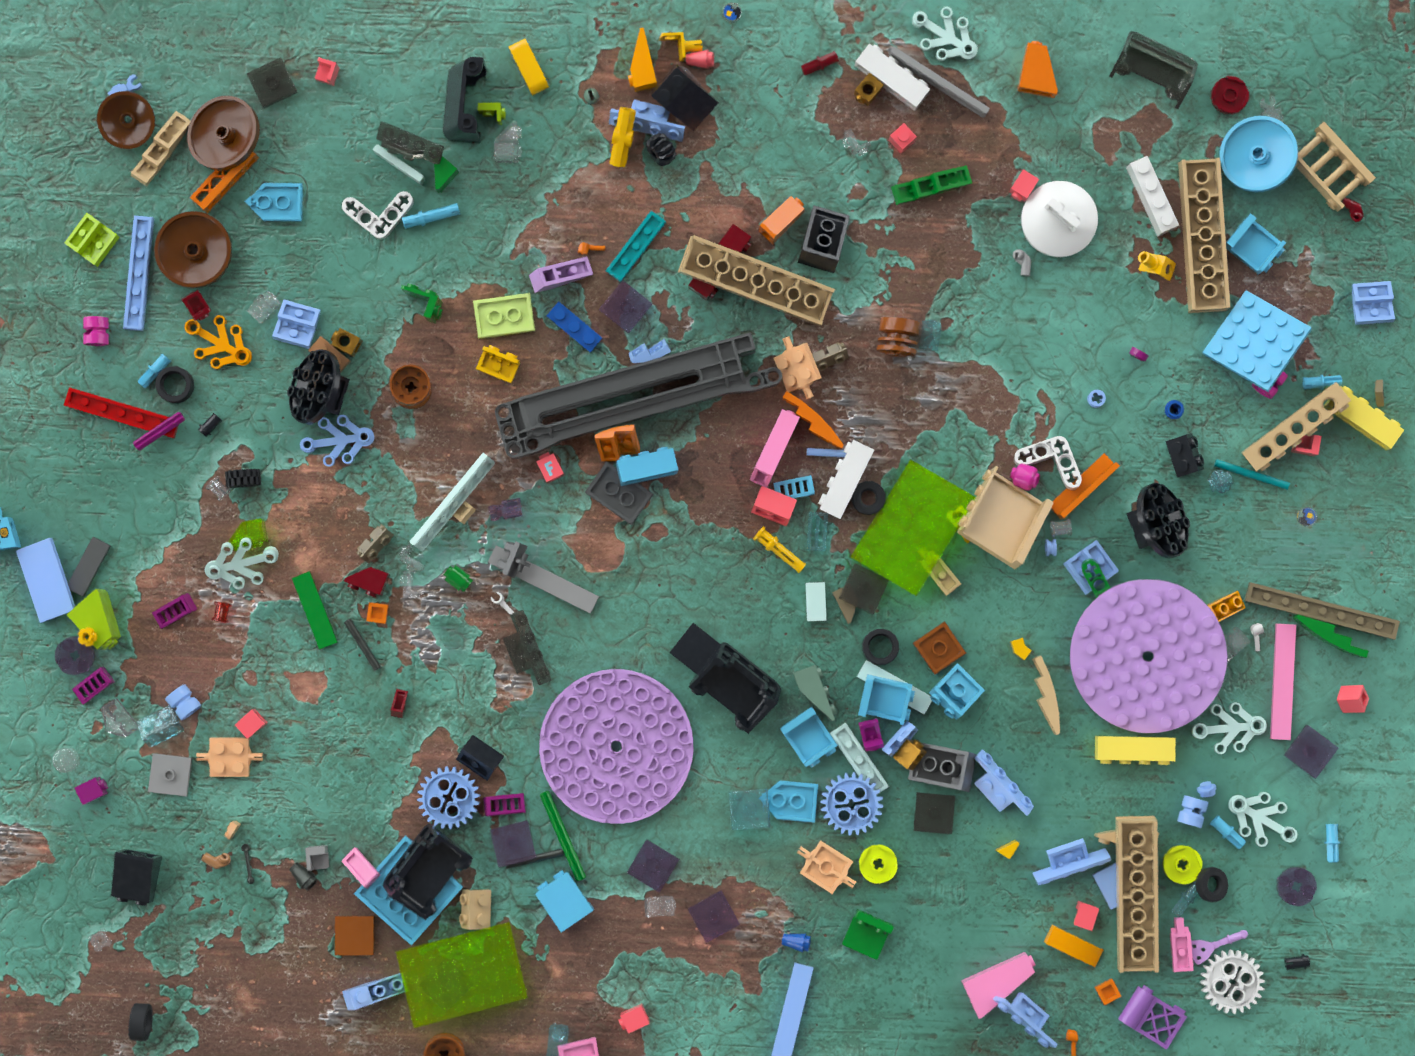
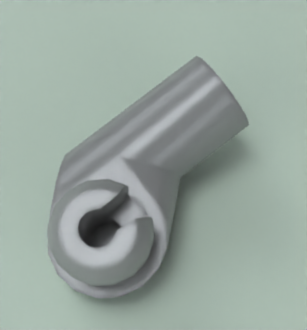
[1013,249,1031,276]

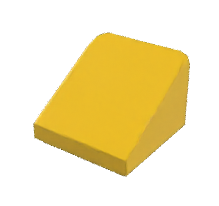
[996,840,1020,859]

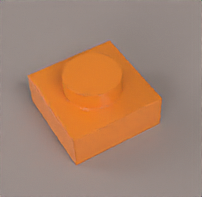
[366,602,389,624]
[1094,978,1121,1005]

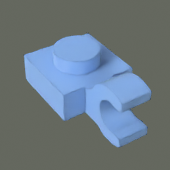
[108,74,143,95]

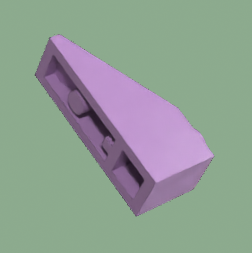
[529,257,593,293]

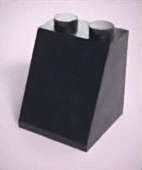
[111,849,162,906]

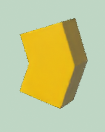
[1010,638,1032,660]

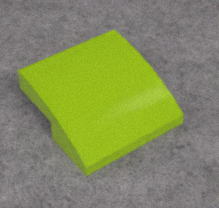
[64,213,120,267]

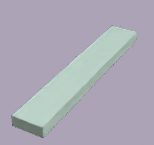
[410,453,495,552]

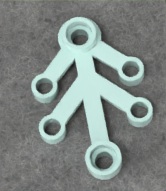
[912,7,978,61]
[205,538,279,590]
[1191,702,1267,754]
[1228,792,1298,847]

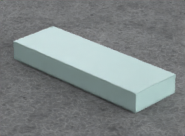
[373,144,425,185]

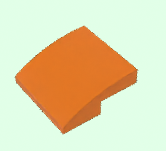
[595,425,640,461]

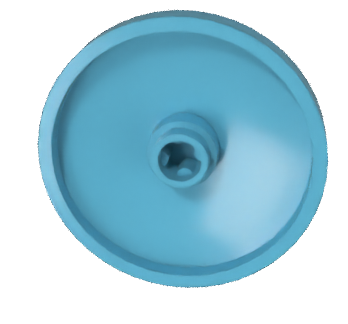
[1220,116,1298,192]

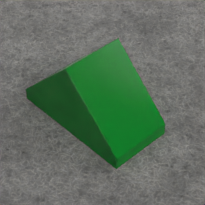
[433,151,459,193]

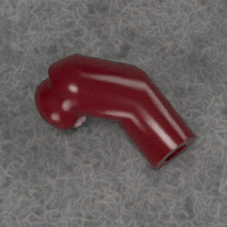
[1342,197,1364,222]

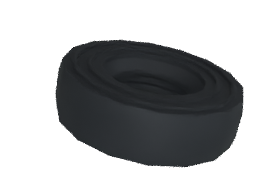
[851,481,886,515]
[1196,867,1228,902]

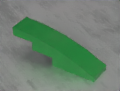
[891,165,972,206]
[1293,615,1369,658]

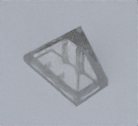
[101,698,140,738]

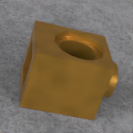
[854,73,884,106]
[331,328,363,357]
[893,739,927,770]

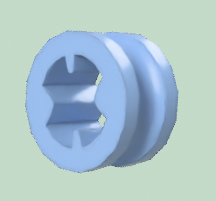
[1087,390,1106,408]
[1045,539,1057,556]

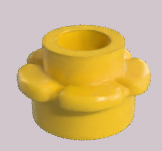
[78,627,97,647]

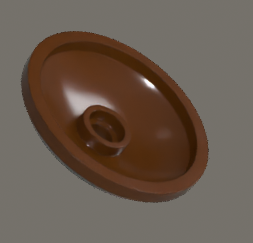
[97,91,155,149]

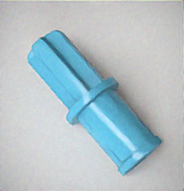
[138,354,171,388]
[1302,375,1342,390]
[1210,815,1246,849]
[1325,824,1341,863]

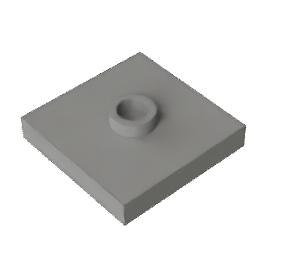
[148,753,192,796]

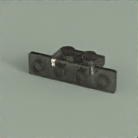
[376,122,444,164]
[503,610,551,685]

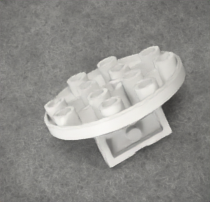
[1021,181,1098,257]

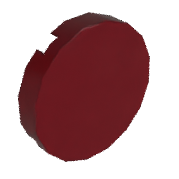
[1210,76,1250,115]

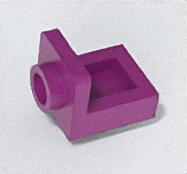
[858,718,884,751]

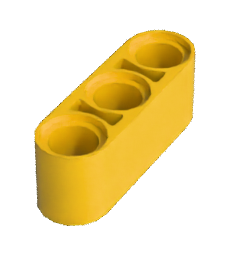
[508,39,549,96]

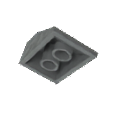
[908,743,977,792]

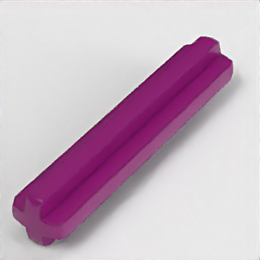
[133,412,185,451]

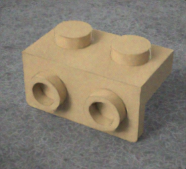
[459,889,491,930]

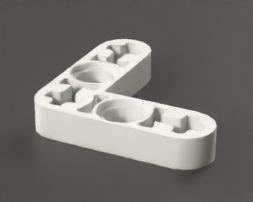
[342,191,414,239]
[1014,436,1082,490]

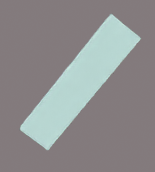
[857,660,932,714]
[830,723,889,795]

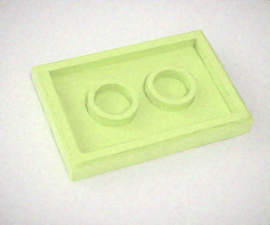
[473,293,535,339]

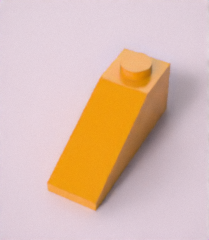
[628,27,657,92]

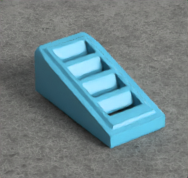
[773,475,815,499]

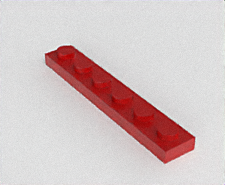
[64,387,179,439]

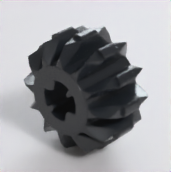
[646,133,677,167]

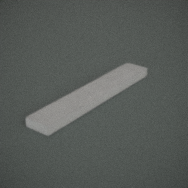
[889,47,990,118]
[488,545,599,614]

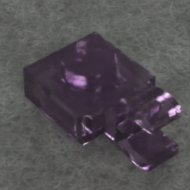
[488,498,523,521]

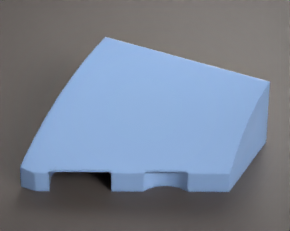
[882,720,918,757]

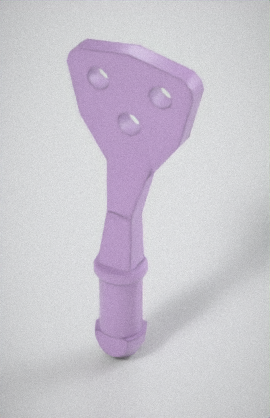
[1191,930,1248,965]

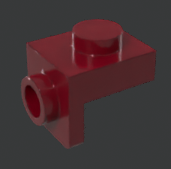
[181,289,211,321]

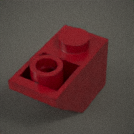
[344,567,391,597]

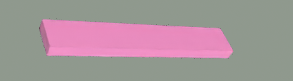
[1270,624,1296,740]

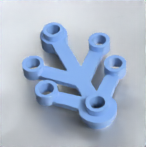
[300,415,374,467]

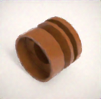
[876,317,920,357]
[390,364,432,409]
[424,1032,465,1056]

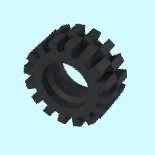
[225,469,261,488]

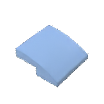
[1352,281,1395,325]
[272,300,320,349]
[628,339,671,363]
[1063,540,1119,595]

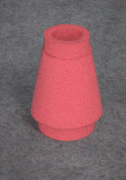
[686,50,714,69]

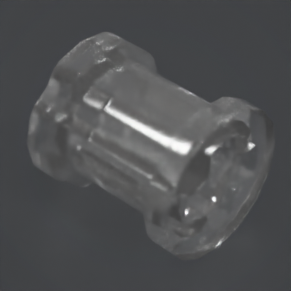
[206,476,231,502]
[1050,519,1072,538]

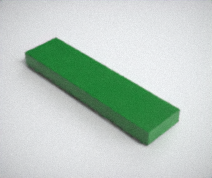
[292,571,338,650]

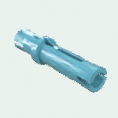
[402,203,460,229]

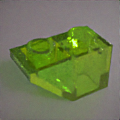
[227,518,268,552]

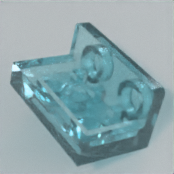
[136,705,184,747]

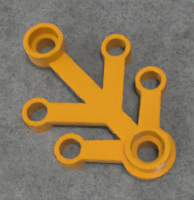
[184,315,252,370]

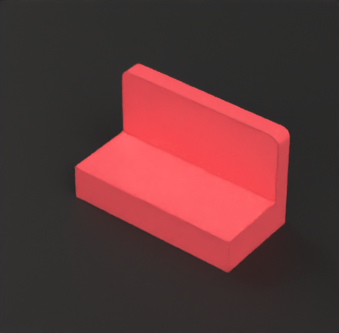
[751,486,797,527]

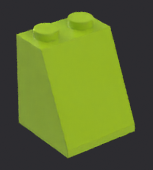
[67,589,121,650]

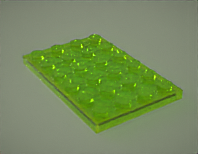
[851,459,976,597]
[395,922,528,1028]

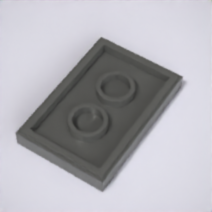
[585,461,654,525]

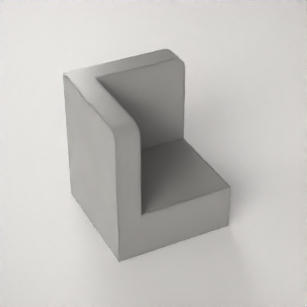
[305,845,329,871]

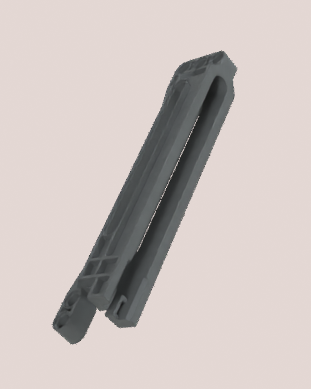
[495,332,782,459]

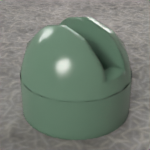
[584,88,599,104]

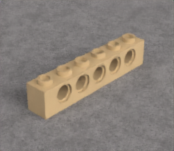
[1241,382,1351,472]

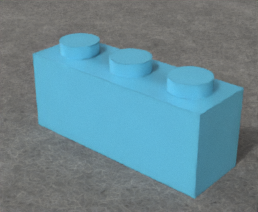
[616,447,678,486]

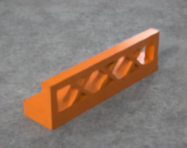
[190,152,259,213]
[1051,453,1120,519]

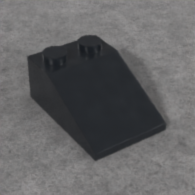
[651,64,719,131]
[797,205,850,273]

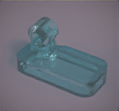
[546,1023,569,1056]

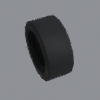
[155,366,194,403]
[862,629,899,665]
[128,1003,153,1042]

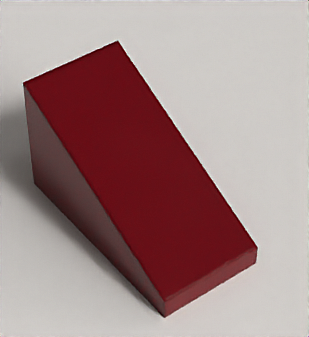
[391,689,408,718]

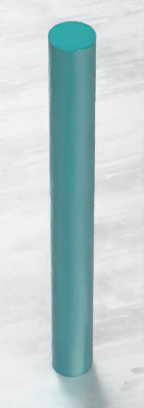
[1214,459,1290,490]

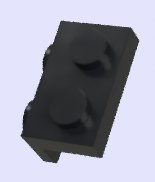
[1165,433,1204,478]

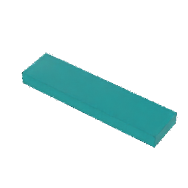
[606,210,667,283]

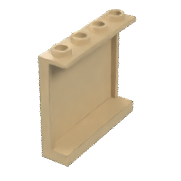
[957,466,1054,569]

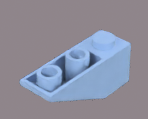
[342,972,408,1010]

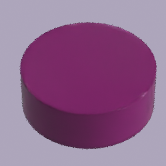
[1129,347,1149,362]

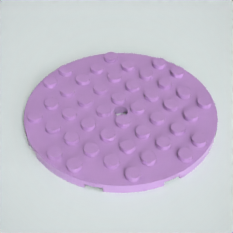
[1070,579,1227,733]
[539,669,693,824]

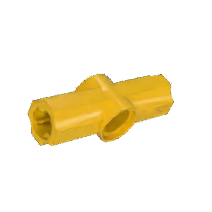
[609,107,636,167]

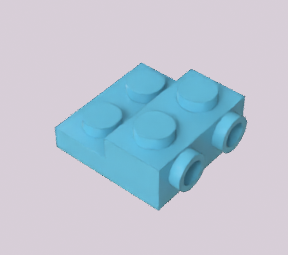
[929,663,985,719]

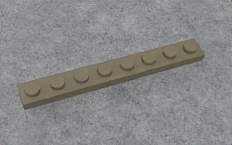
[1244,582,1400,640]

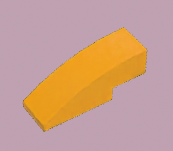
[1044,925,1103,967]

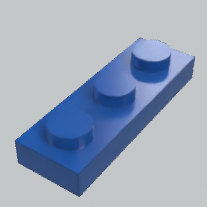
[546,301,603,353]

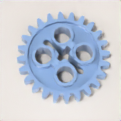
[417,766,481,829]
[821,772,883,835]

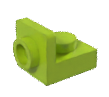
[478,103,506,125]

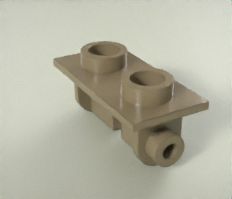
[812,342,849,371]
[356,524,394,563]

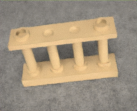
[1295,122,1376,212]

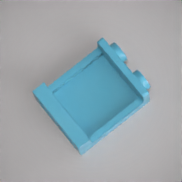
[1226,214,1286,275]
[858,674,915,725]
[780,707,838,768]
[535,870,594,932]

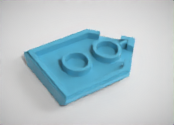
[245,183,303,222]
[759,780,818,823]

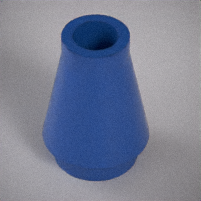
[1165,400,1184,419]
[782,933,811,953]

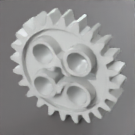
[1200,949,1265,1014]

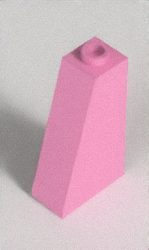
[750,409,800,488]
[961,952,1036,1019]

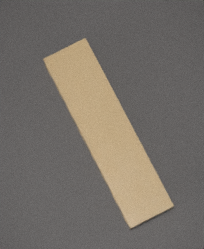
[1178,158,1230,313]
[678,235,835,326]
[1115,816,1159,973]

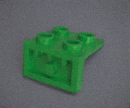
[842,909,894,960]

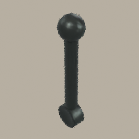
[241,844,255,884]

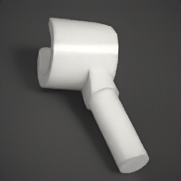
[491,592,514,615]
[1250,623,1264,651]

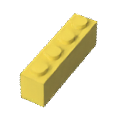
[1324,386,1404,450]
[1095,736,1176,765]

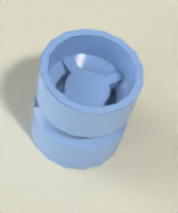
[165,684,202,721]
[1177,795,1209,828]

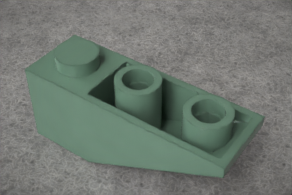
[793,665,837,721]

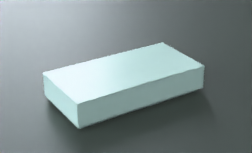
[805,582,826,621]

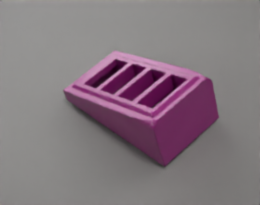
[152,593,197,629]
[72,667,115,705]
[483,793,525,816]

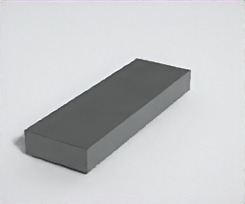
[68,537,111,597]

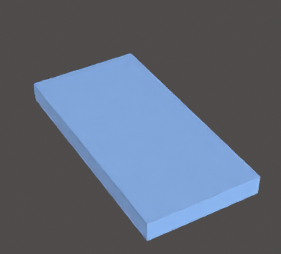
[16,538,75,623]

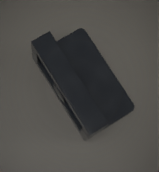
[456,735,504,781]

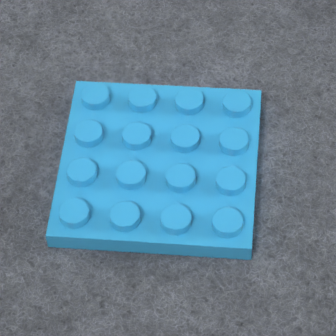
[1203,290,1312,392]
[354,835,464,945]

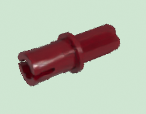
[801,51,839,76]

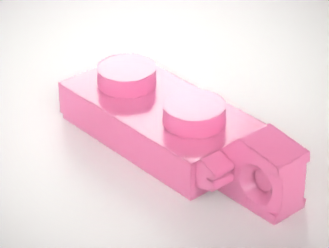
[1170,917,1193,972]

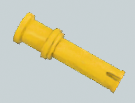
[753,526,806,573]

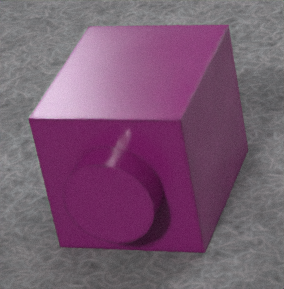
[74,777,108,805]

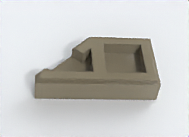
[832,584,858,624]

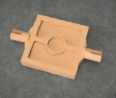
[774,336,821,399]
[196,737,263,777]
[797,840,856,894]

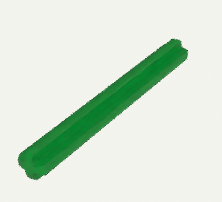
[540,791,586,881]

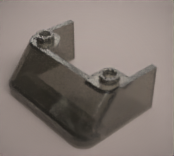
[1109,31,1198,109]

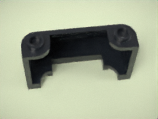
[443,57,487,143]
[689,642,781,734]
[383,824,473,920]

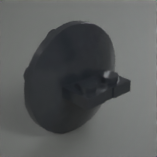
[287,349,350,425]
[1126,483,1190,559]

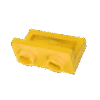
[476,345,520,384]

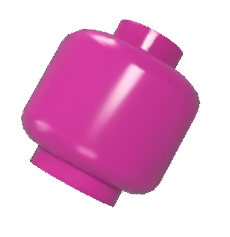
[1010,463,1040,491]

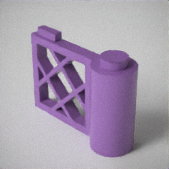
[1118,985,1187,1050]

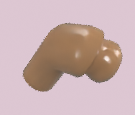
[201,852,231,869]

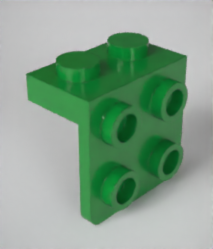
[401,283,443,324]

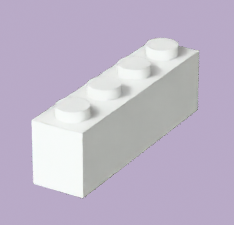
[854,44,930,111]
[1126,156,1179,237]
[818,440,874,519]

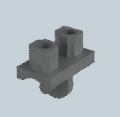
[497,541,531,578]

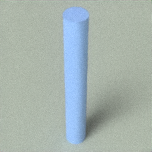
[806,448,847,458]

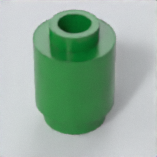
[444,565,473,592]

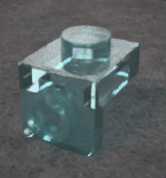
[919,319,941,351]

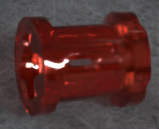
[211,601,232,623]

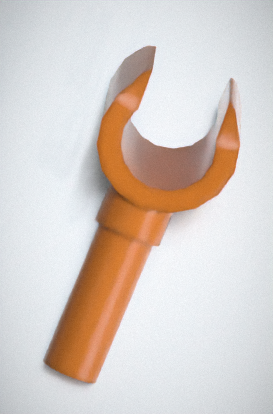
[577,242,605,255]
[1066,1029,1078,1056]

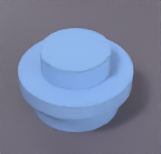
[1197,781,1217,797]

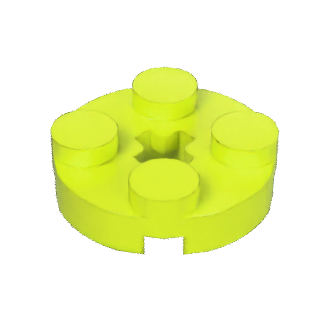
[859,844,898,884]
[1162,845,1203,884]

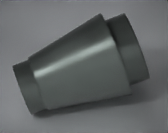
[289,862,318,891]

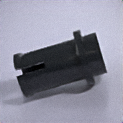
[198,412,222,437]
[1284,954,1310,970]

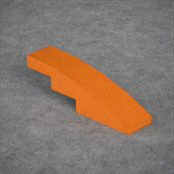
[782,391,844,450]

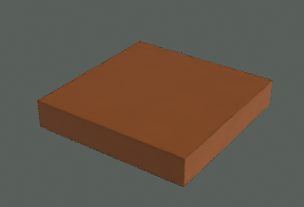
[913,621,966,675]
[335,916,375,955]

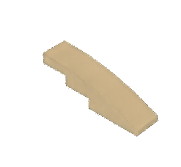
[131,111,191,186]
[1032,655,1060,735]

